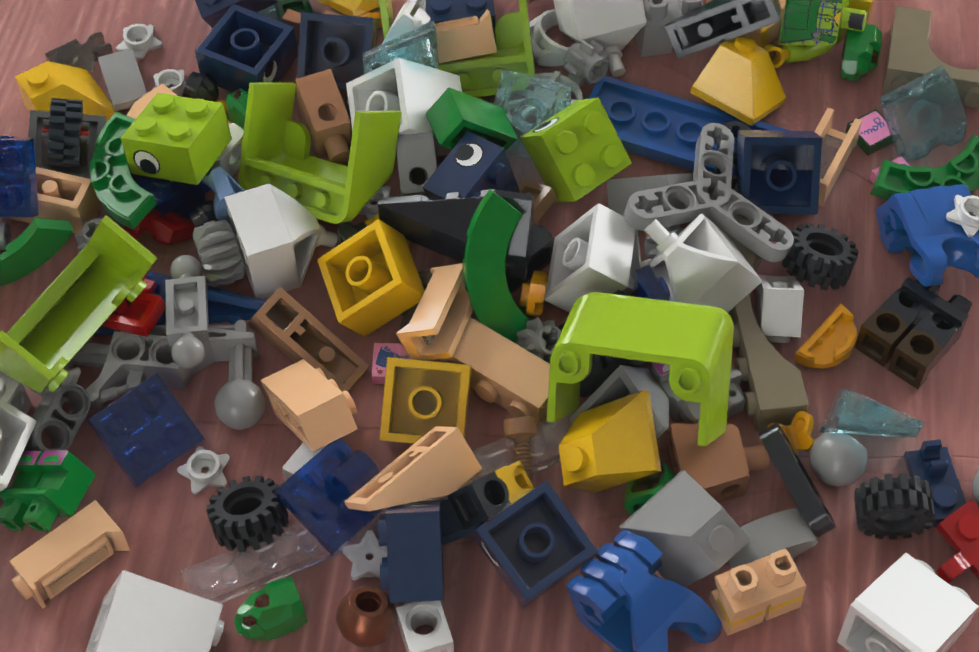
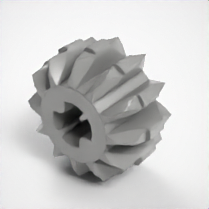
[193,219,245,287]

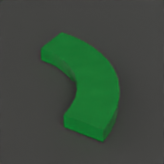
[90,112,157,230]
[870,135,979,200]
[463,189,530,343]
[0,218,74,286]

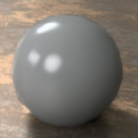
[809,429,868,487]

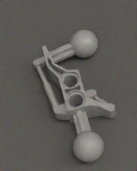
[64,320,266,430]

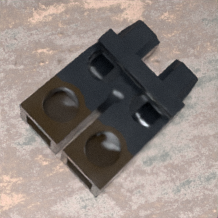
[854,277,972,389]

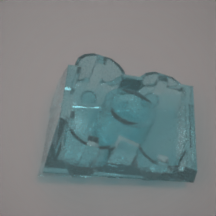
[362,20,439,75]
[880,66,968,162]
[494,70,573,160]
[819,388,924,438]

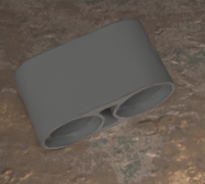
[24,384,91,452]

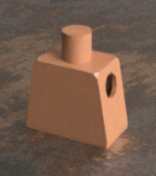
[295,69,351,164]
[667,423,769,503]

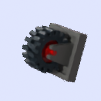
[26,98,106,179]

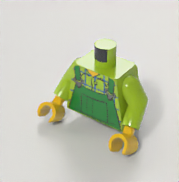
[763,0,868,68]

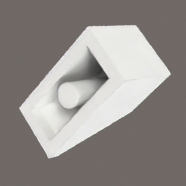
[756,275,804,343]

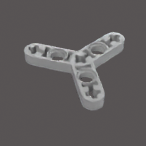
[623,123,794,262]

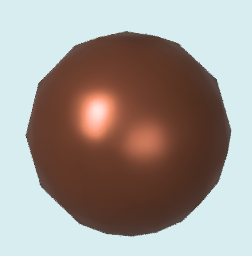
[336,586,397,647]

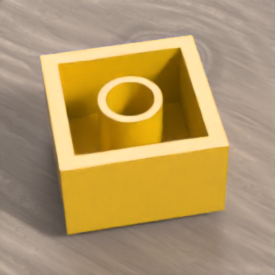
[317,219,425,337]
[379,357,472,444]

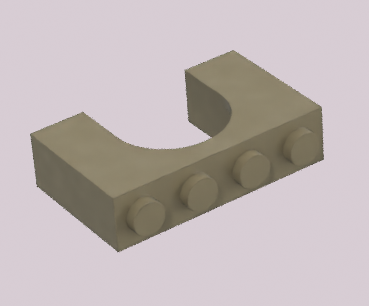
[881,6,979,108]

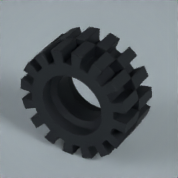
[782,223,858,290]
[854,474,936,540]
[206,476,289,552]

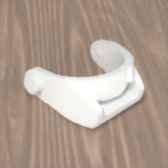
[379,0,430,60]
[530,9,570,67]

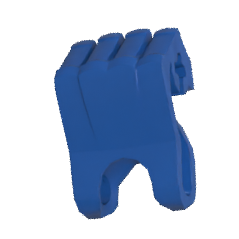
[876,185,979,287]
[566,530,722,652]

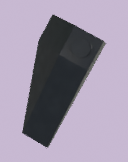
[378,189,534,280]

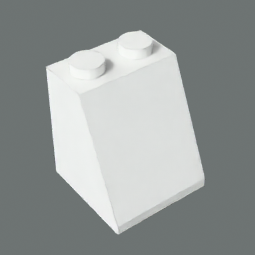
[346,58,462,156]
[837,552,979,652]
[85,570,224,652]

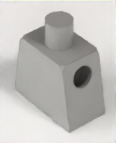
[396,132,437,197]

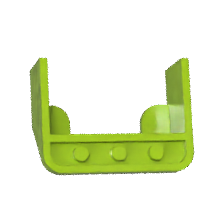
[378,0,535,97]
[238,82,402,224]
[0,215,157,393]
[547,292,734,446]

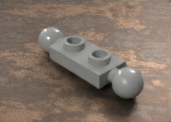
[165,255,209,369]

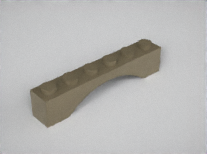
[724,214,809,431]

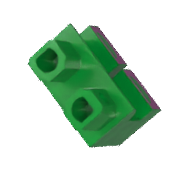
[0,451,96,532]

